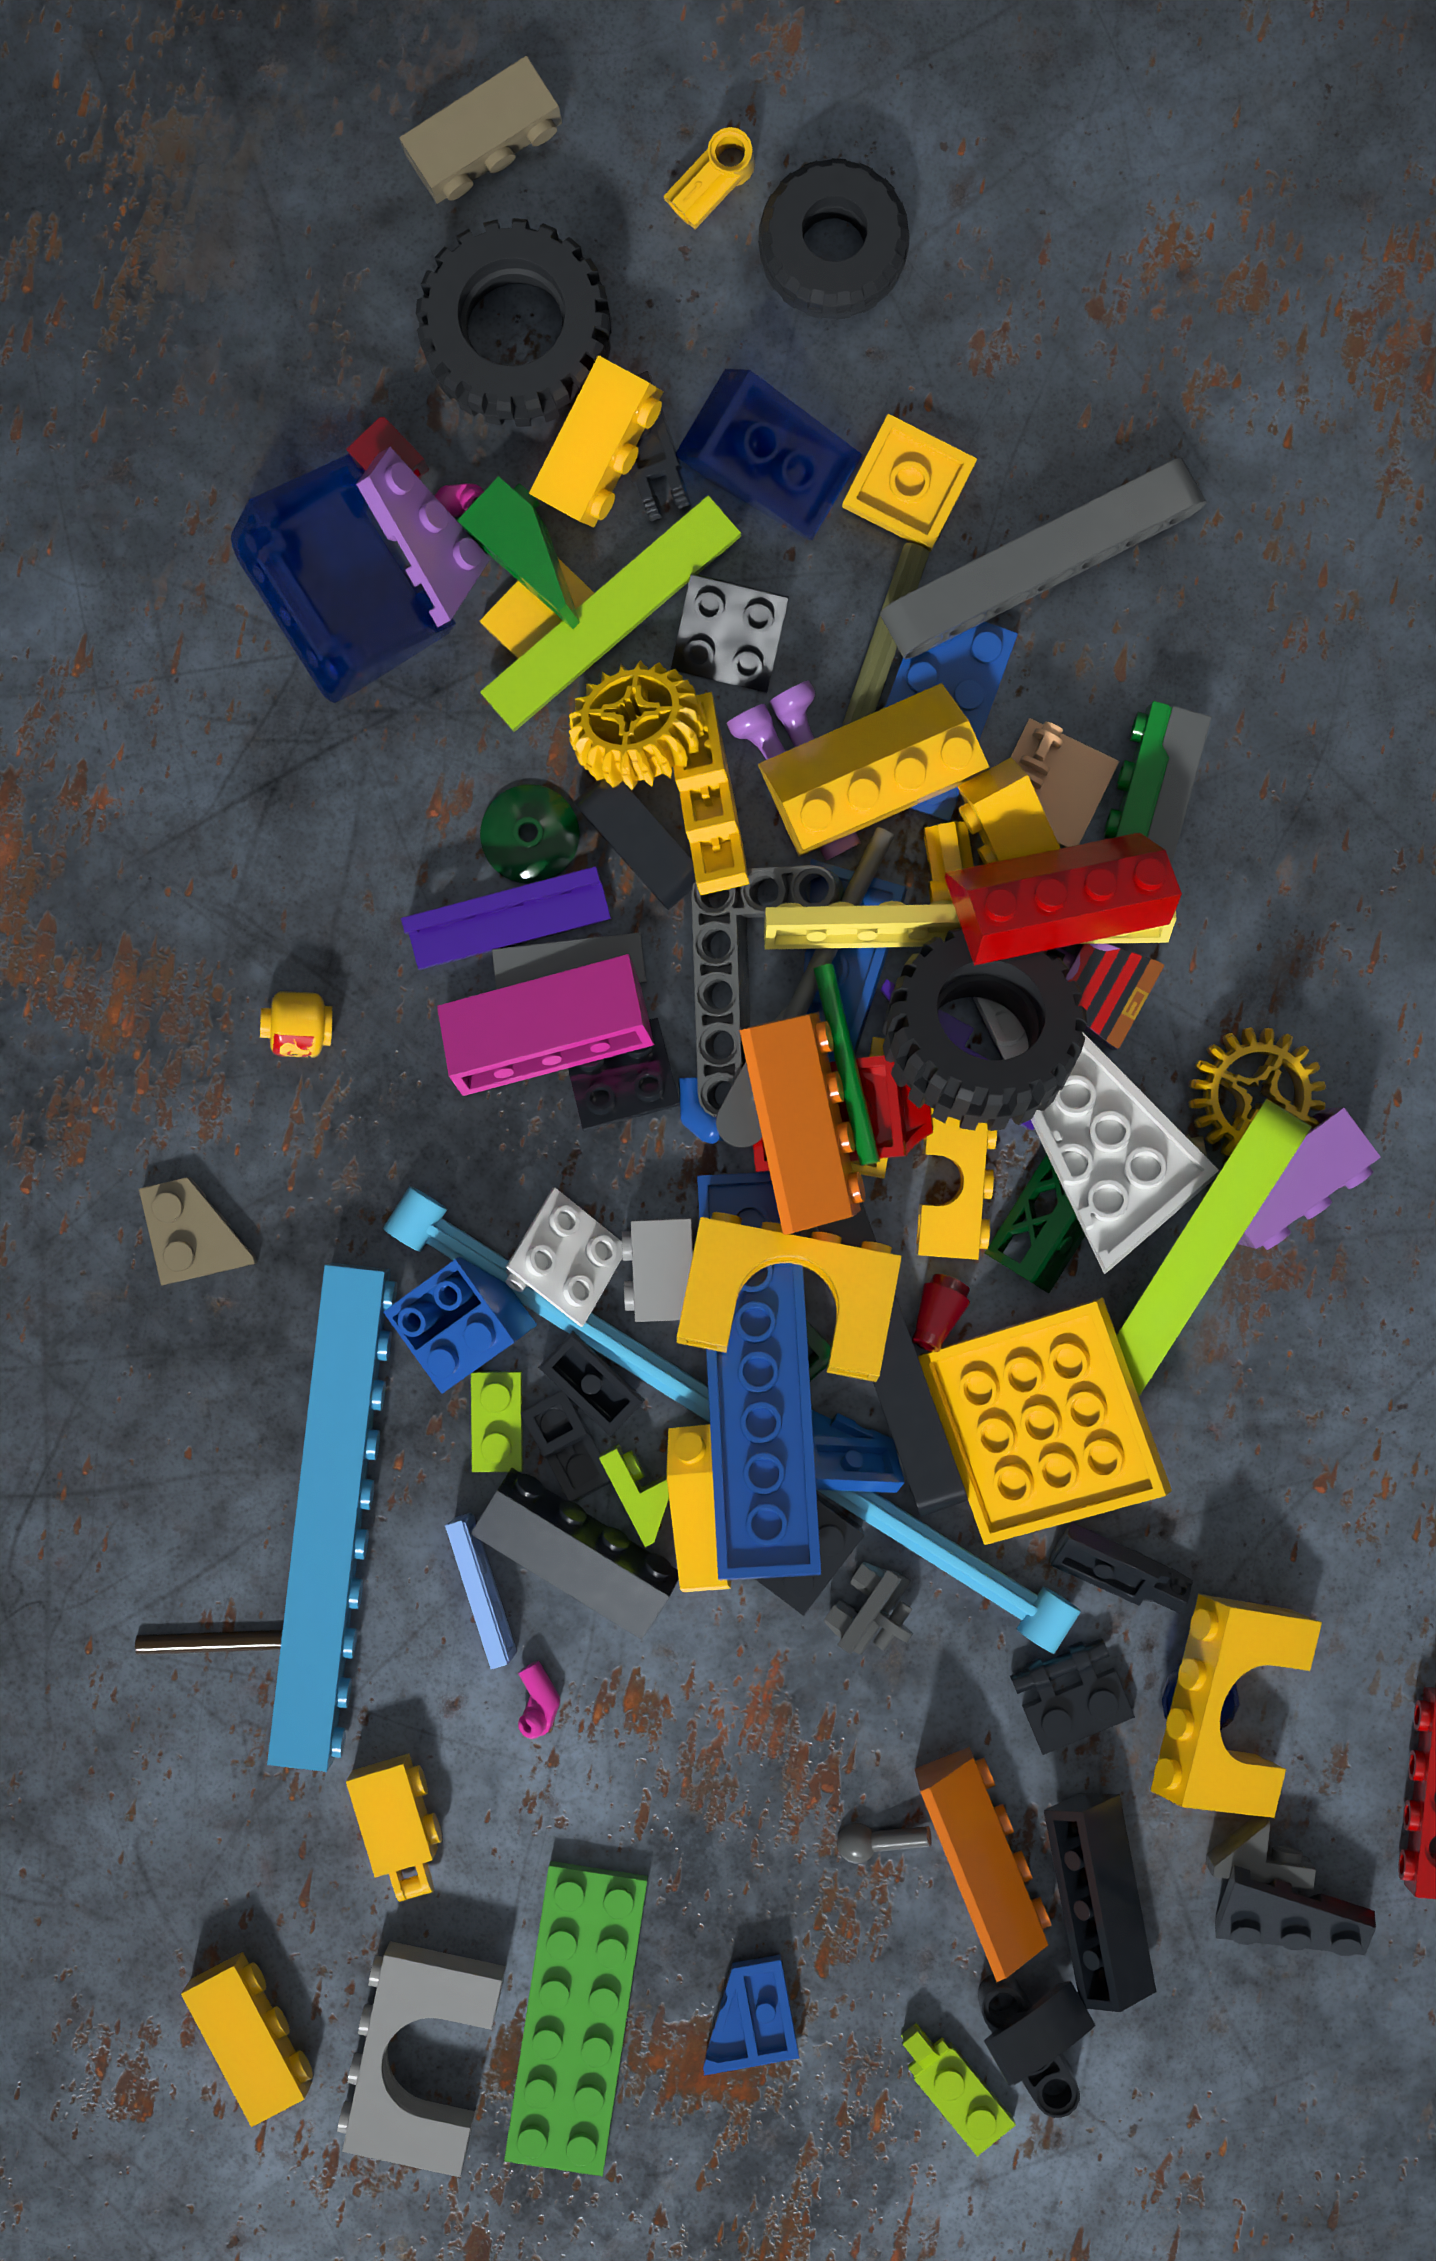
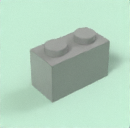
[622,1217,694,1322]

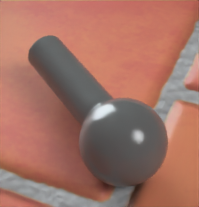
[837,1823,932,1864]

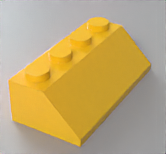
[758,683,989,857]

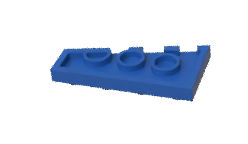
[804,859,908,1062]

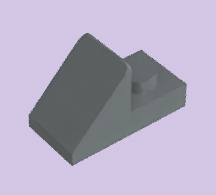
[1205,1816,1316,1889]

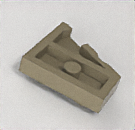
[139,1177,258,1286]

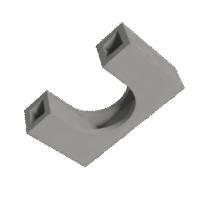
[337,1941,506,2177]

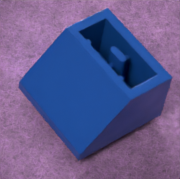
[383,1256,537,1394]

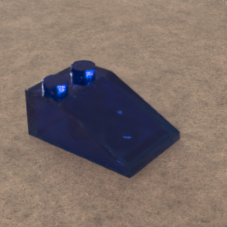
[676,369,863,540]

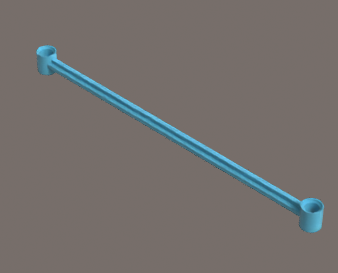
[383,1186,1081,1654]

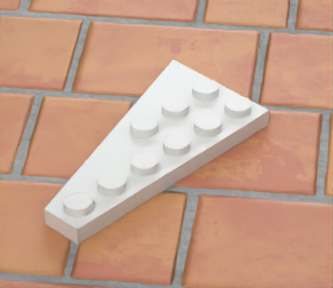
[973,997,1219,1275]

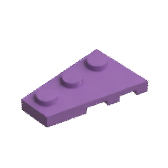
[356,447,490,627]

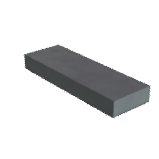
[492,932,647,990]

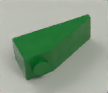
[457,476,580,629]

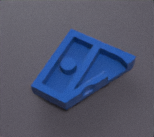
[812,1410,905,1493]
[703,1954,799,2076]

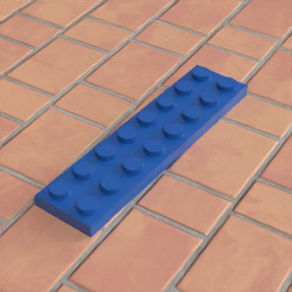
[697,1172,821,1581]

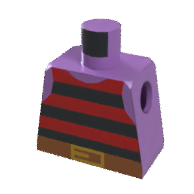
[1046,944,1165,1050]

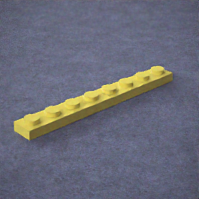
[764,900,1177,949]

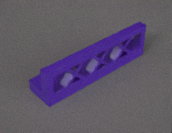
[401,866,612,970]

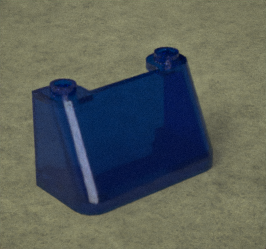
[231,454,456,703]

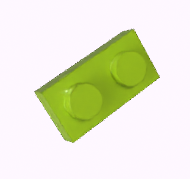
[471,1371,523,1472]

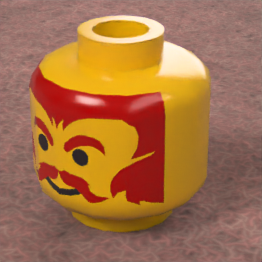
[260,991,332,1058]

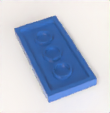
[885,622,1018,823]

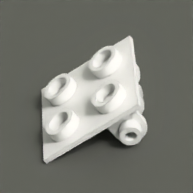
[506,1187,623,1327]

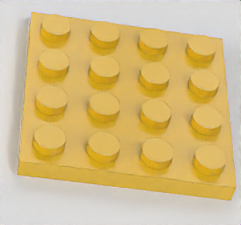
[917,1297,1172,1545]

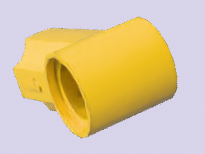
[664,127,755,230]
[924,821,974,903]

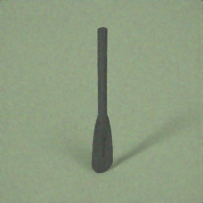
[716,827,894,1148]

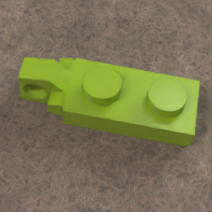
[901,2023,1016,2157]

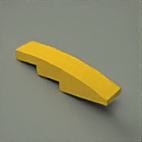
[673,692,750,895]

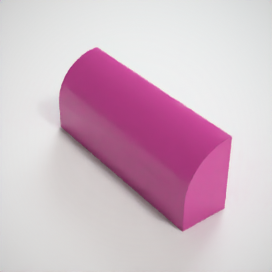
[437,954,654,1096]

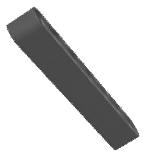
[880,458,1207,659]

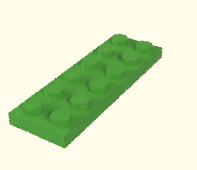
[504,1861,648,2177]

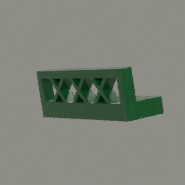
[984,1154,1085,1293]

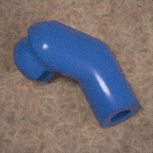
[679,1077,724,1144]

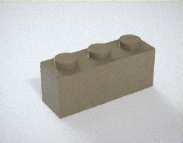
[399,56,562,204]

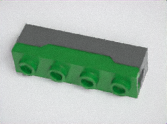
[1103,701,1212,866]

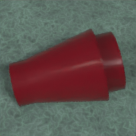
[912,1274,970,1352]

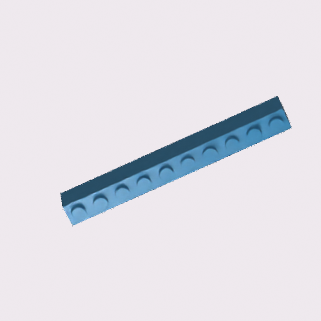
[267,1263,397,1772]

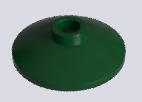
[480,785,580,884]

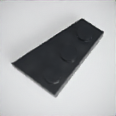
[1215,1865,1376,1956]

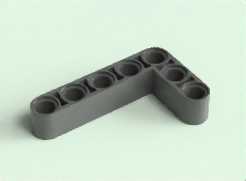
[691,865,844,1117]

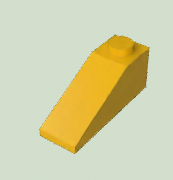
[667,1424,732,1592]

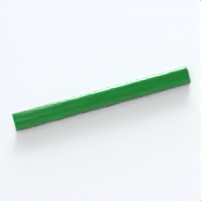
[813,964,880,1166]

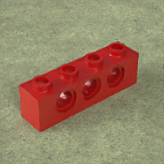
[1398,1687,1436,1899]

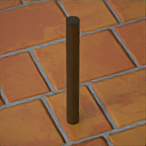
[135,1630,282,1655]

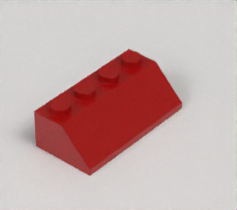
[945,832,1182,966]

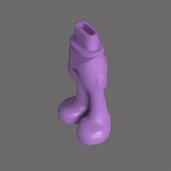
[727,680,861,861]

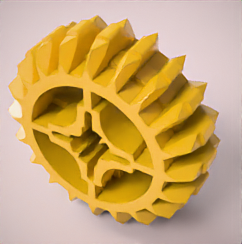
[569,660,704,790]
[1188,1027,1326,1156]

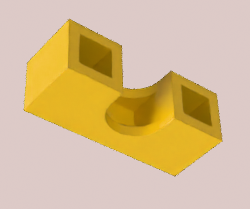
[915,1108,997,1260]

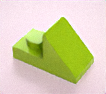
[599,1443,669,1547]

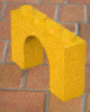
[677,1212,902,1382]
[1150,1594,1322,1818]

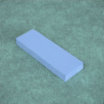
[445,1513,517,1669]

